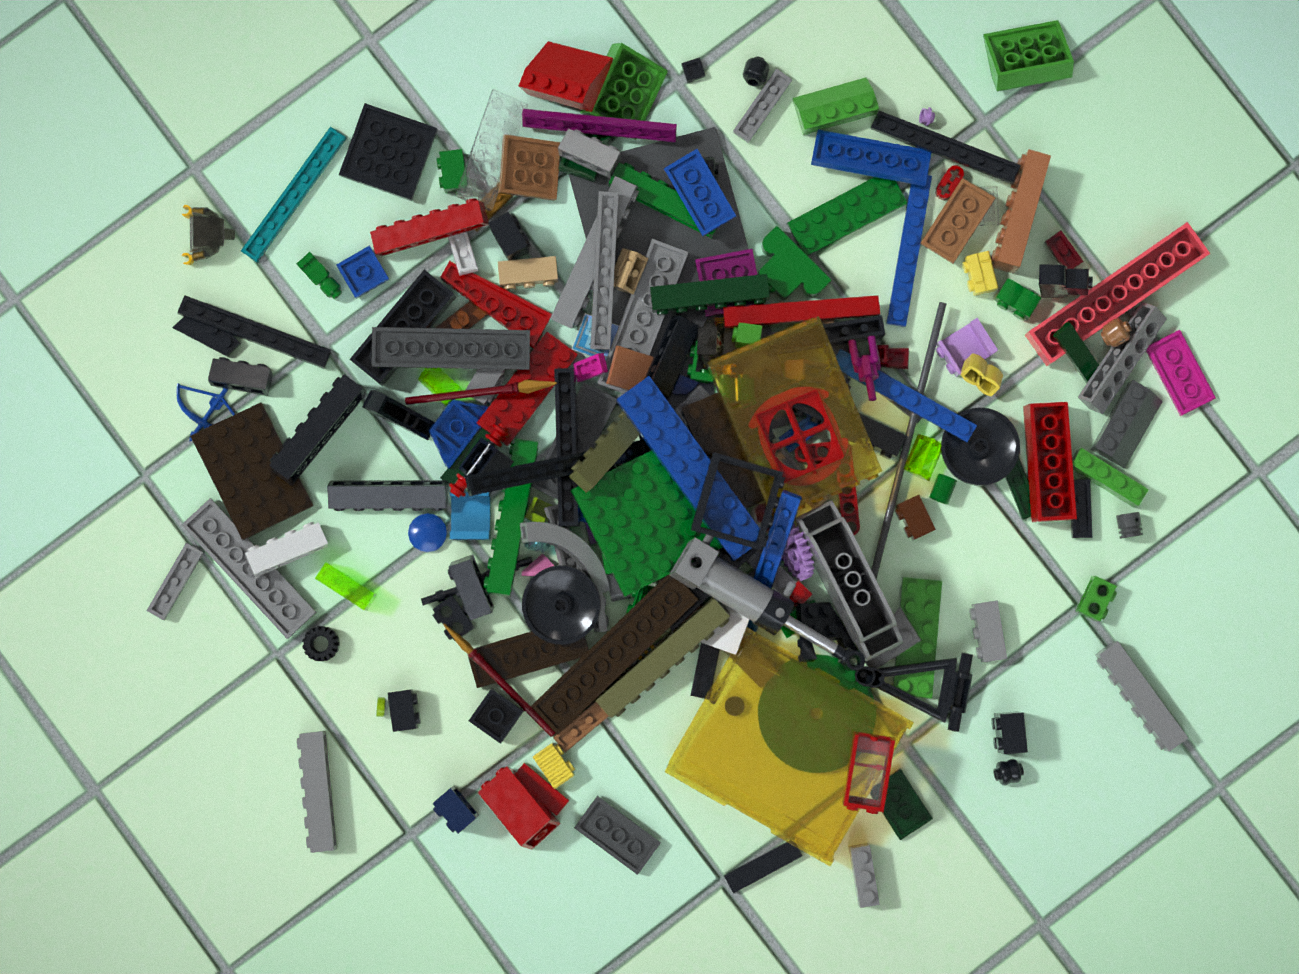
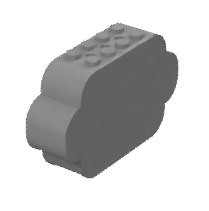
[795,500,903,661]

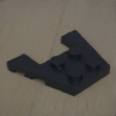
[796,602,858,663]

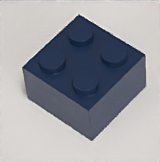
[432,785,479,834]

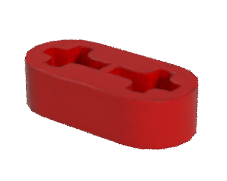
[935,165,964,200]

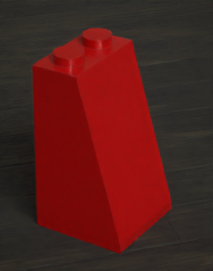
[478,766,561,850]

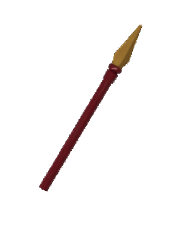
[405,380,557,405]
[443,624,555,737]

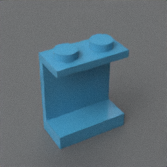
[450,489,490,540]

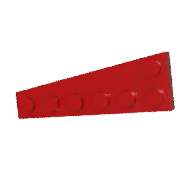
[440,261,552,348]

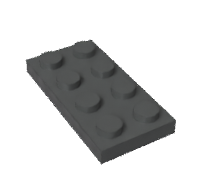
[574,795,661,875]

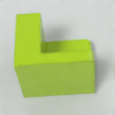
[525,496,552,523]

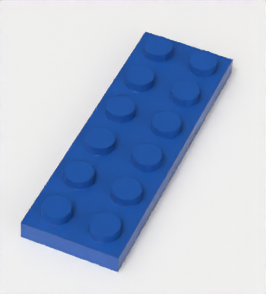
[811,130,931,186]

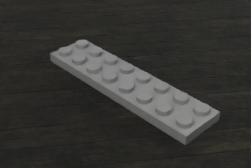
[597,239,689,394]
[182,498,317,639]

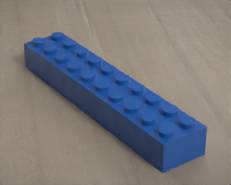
[616,376,759,561]

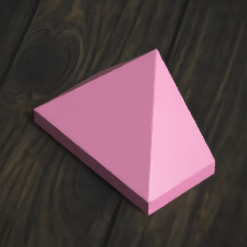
[522,553,554,576]

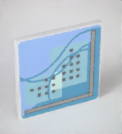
[572,313,619,360]

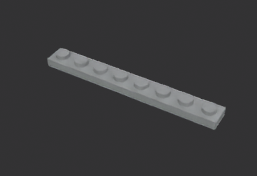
[590,191,619,350]

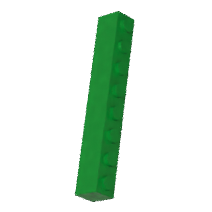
[484,438,539,598]

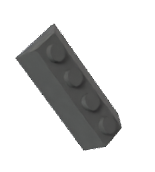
[1091,380,1163,469]

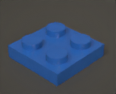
[336,245,389,299]

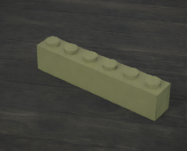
[569,411,640,493]

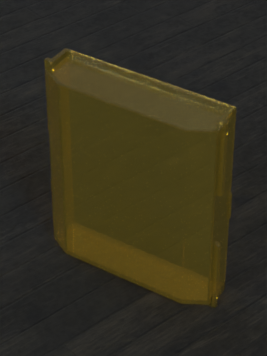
[664,627,914,866]

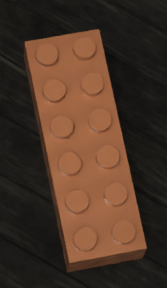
[991,149,1051,274]

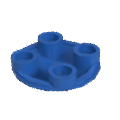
[408,513,447,552]

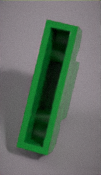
[758,226,832,301]

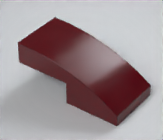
[869,345,910,369]

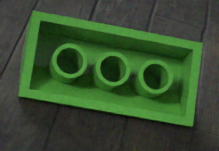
[792,77,879,135]

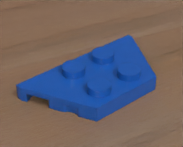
[428,399,488,468]

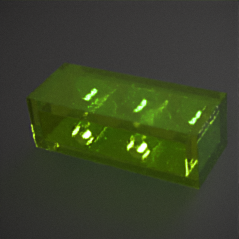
[315,562,378,611]

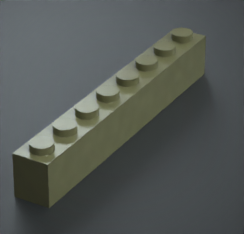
[596,597,730,718]

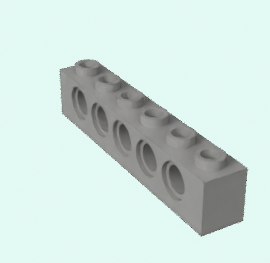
[1078,302,1167,414]

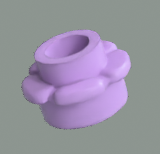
[919,107,935,126]

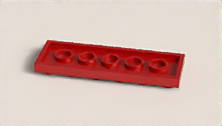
[477,332,578,447]

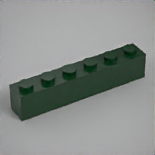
[650,274,770,315]

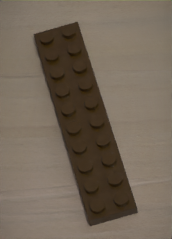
[531,571,699,735]

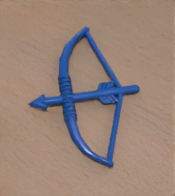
[176,383,235,442]

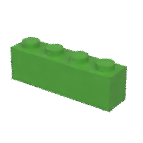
[1072,448,1149,508]

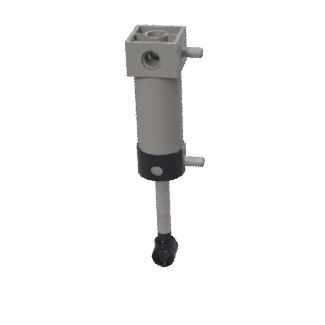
[669,535,865,671]

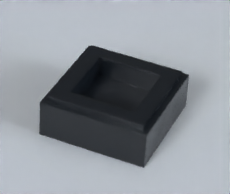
[681,57,705,83]

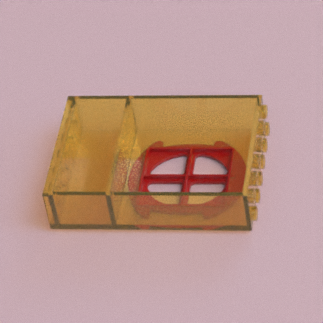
[705,316,882,516]

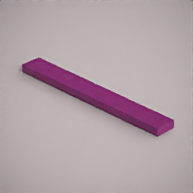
[522,109,677,142]

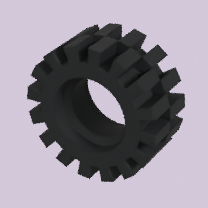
[302,626,340,662]

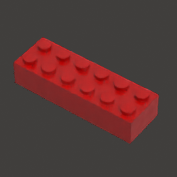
[1023,402,1077,523]

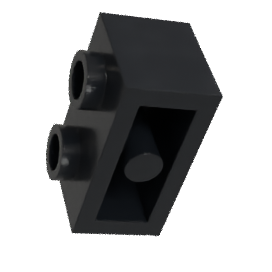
[388,689,421,732]

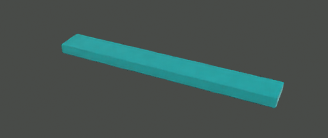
[241,126,347,263]

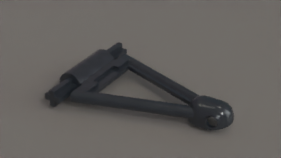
[855,652,973,732]

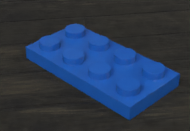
[664,149,737,237]

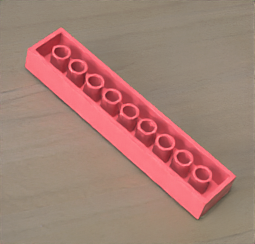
[1025,222,1210,366]

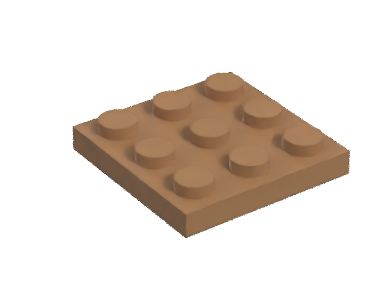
[499,134,561,201]

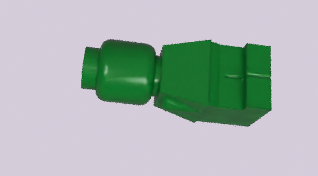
[296,251,342,300]

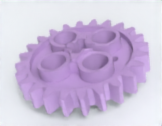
[782,523,815,581]

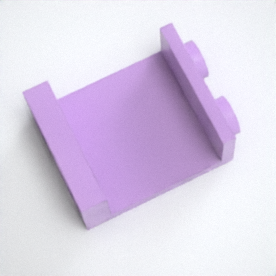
[935,318,998,377]

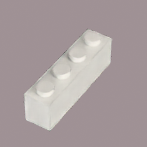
[245,522,328,578]

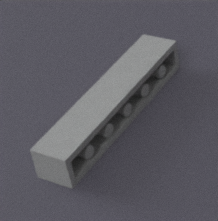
[1095,641,1188,752]
[297,731,337,853]

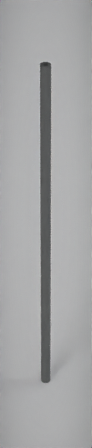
[871,302,947,580]

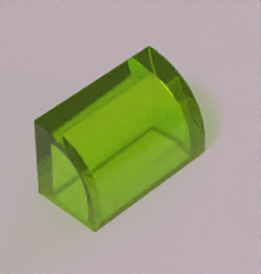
[418,368,462,406]
[903,434,941,481]

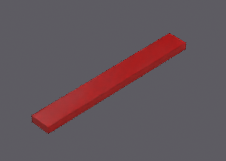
[723,295,880,328]

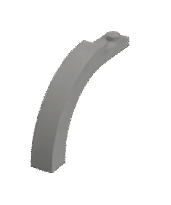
[520,522,610,632]

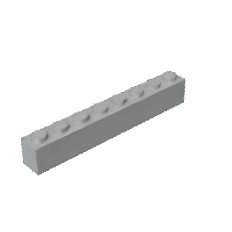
[550,176,639,329]

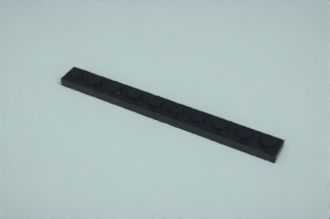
[465,439,649,496]

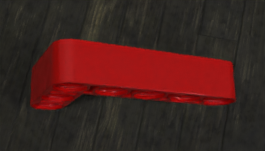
[794,442,860,535]

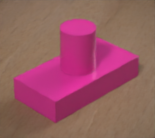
[573,353,608,382]

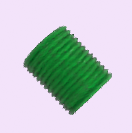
[929,474,957,504]

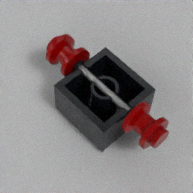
[449,423,514,498]

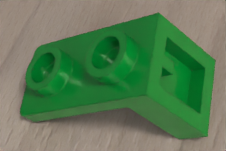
[687,340,715,384]

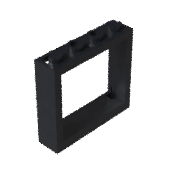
[690,452,785,550]

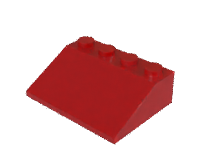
[518,41,613,112]

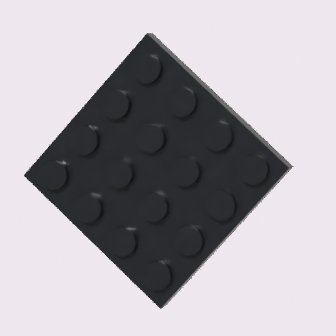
[339,103,438,201]

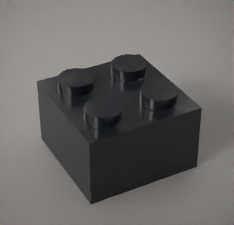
[488,212,531,260]
[468,688,524,744]
[991,711,1028,754]

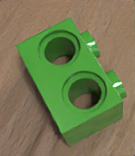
[732,322,762,350]
[1075,576,1117,622]

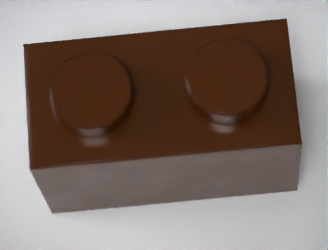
[895,495,936,541]

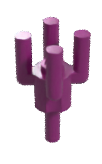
[848,336,881,401]

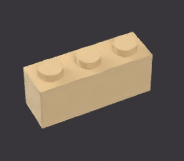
[498,256,559,290]

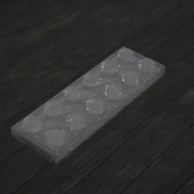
[455,89,529,211]

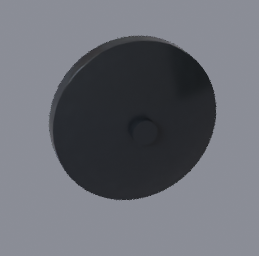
[941,408,1020,486]
[522,565,601,644]

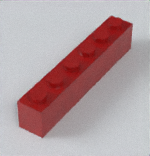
[370,198,489,256]

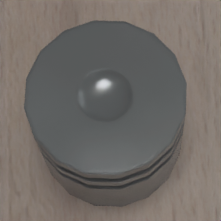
[1116,512,1143,539]

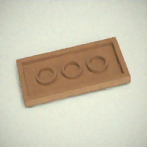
[920,178,996,264]

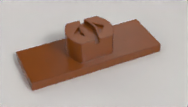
[435,301,488,329]

